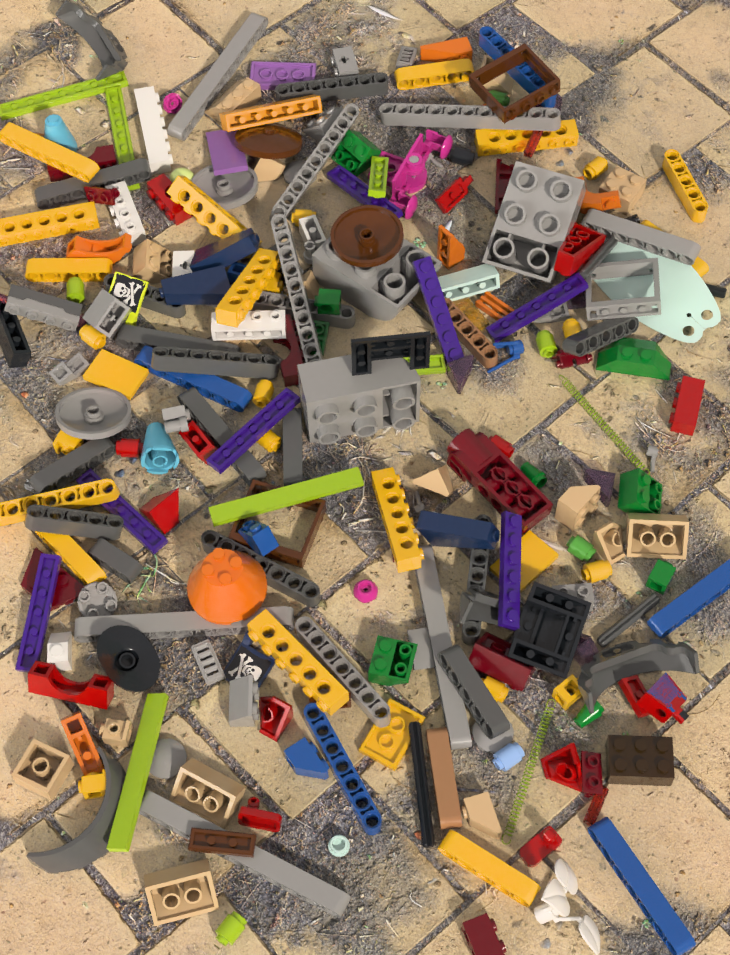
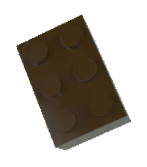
[605,735,675,786]

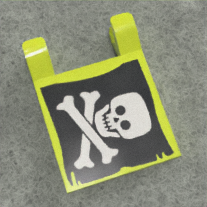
[109,271,149,326]

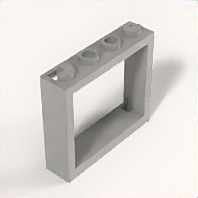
[586,258,661,321]

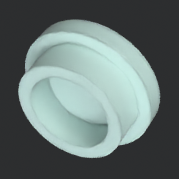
[328,835,350,857]

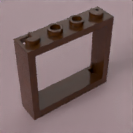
[469,43,560,124]
[228,479,326,569]

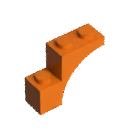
[66,233,132,265]

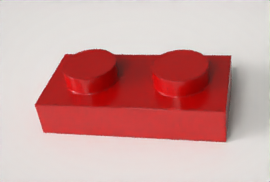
[618,675,651,718]

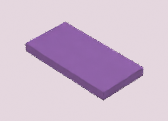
[250,61,316,90]
[206,130,248,176]

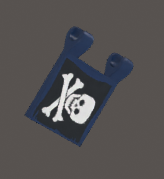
[223,631,283,688]

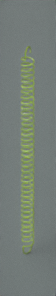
[559,375,650,475]
[501,699,556,844]

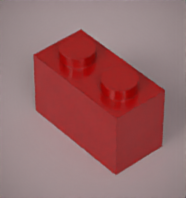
[178,420,218,465]

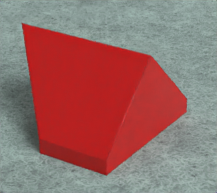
[139,488,179,535]
[259,696,293,742]
[540,743,582,792]

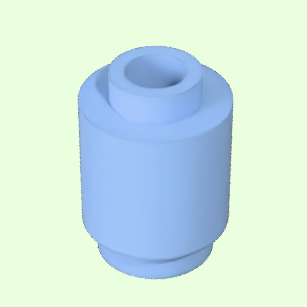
[492,742,525,772]

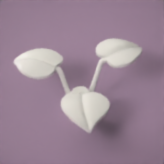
[534,858,601,955]

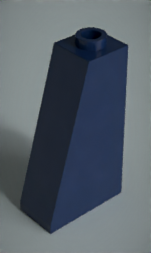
[189,228,260,272]
[159,265,230,305]
[416,510,500,549]

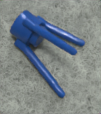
[487,339,524,373]

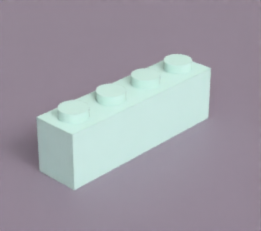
[438,264,500,301]

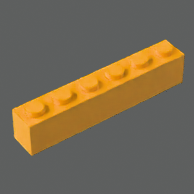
[219,94,323,132]

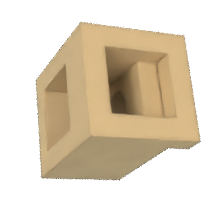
[99,718,133,748]

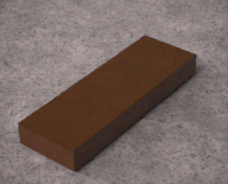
[188,827,257,858]

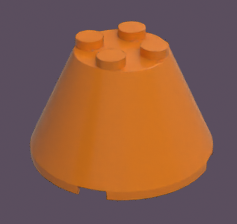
[187,548,267,625]

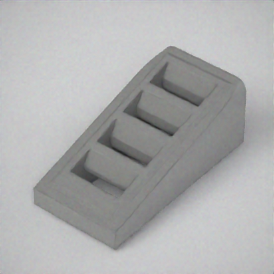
[396,46,418,70]
[191,639,226,686]

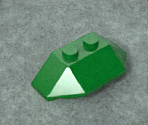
[596,337,671,380]

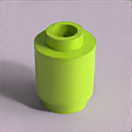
[66,277,85,303]
[535,330,557,358]
[215,911,247,946]

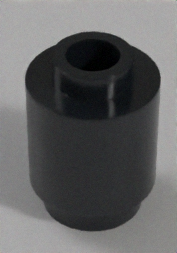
[449,146,475,166]

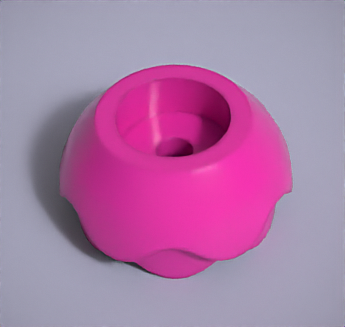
[163,93,182,114]
[353,579,378,603]

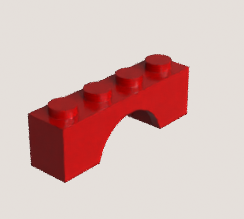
[28,661,114,710]

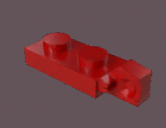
[435,175,474,214]

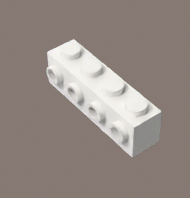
[105,180,146,246]
[211,309,286,341]

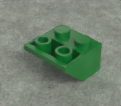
[331,130,382,177]
[618,468,663,514]
[368,635,418,686]

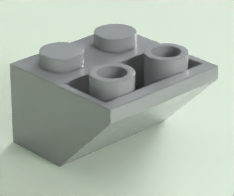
[303,106,344,142]
[82,288,133,339]
[228,675,260,727]

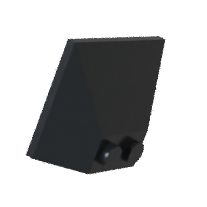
[351,331,431,376]
[507,581,592,679]

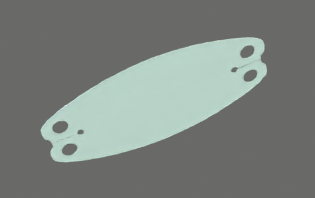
[592,238,721,343]

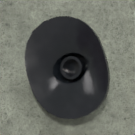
[96,625,160,693]

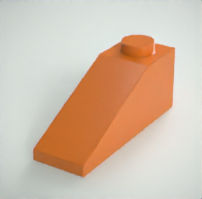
[420,37,473,62]
[437,225,465,270]
[60,711,105,776]

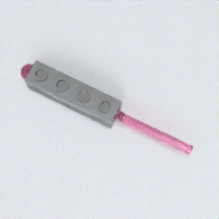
[0,284,87,331]

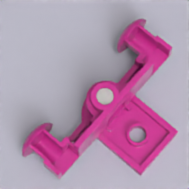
[368,129,453,220]

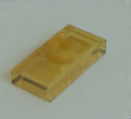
[456,298,489,331]

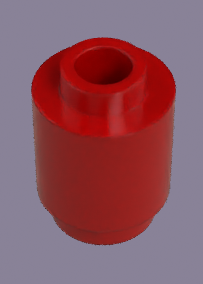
[489,434,515,459]
[116,438,144,458]

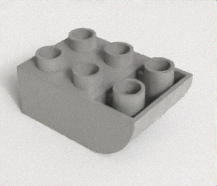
[482,161,586,283]
[312,237,442,321]
[297,354,421,445]

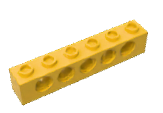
[474,119,579,156]
[167,175,263,259]
[0,201,100,247]
[215,248,281,327]
[371,467,424,573]
[247,609,349,716]

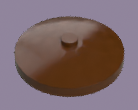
[235,123,303,159]
[330,205,404,267]

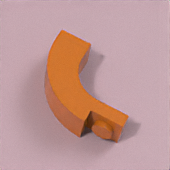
[575,176,621,214]

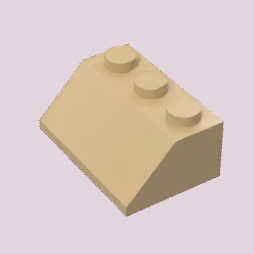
[205,77,262,123]
[626,513,689,560]
[169,758,246,829]
[144,858,219,926]

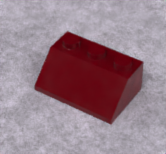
[469,631,536,691]

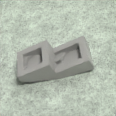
[533,302,570,323]
[49,352,90,386]
[407,627,435,670]

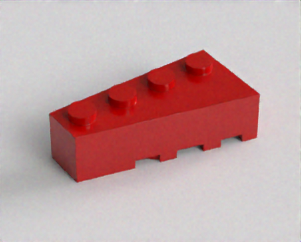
[554,222,606,276]

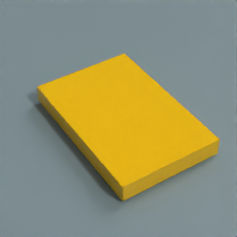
[83,349,149,400]
[489,530,559,593]
[358,698,426,771]

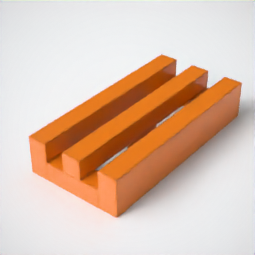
[475,291,514,321]

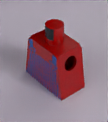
[636,672,689,725]

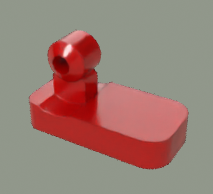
[238,797,282,832]
[519,826,562,868]

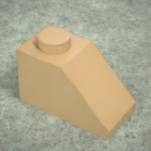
[460,792,502,839]

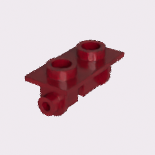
[84,186,120,205]
[552,350,593,369]
[581,751,603,798]

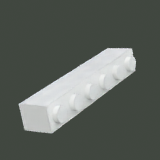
[134,86,173,175]

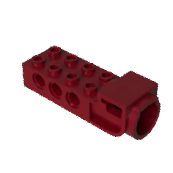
[446,428,553,535]

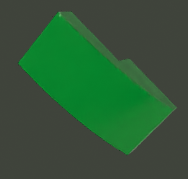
[308,320,330,356]

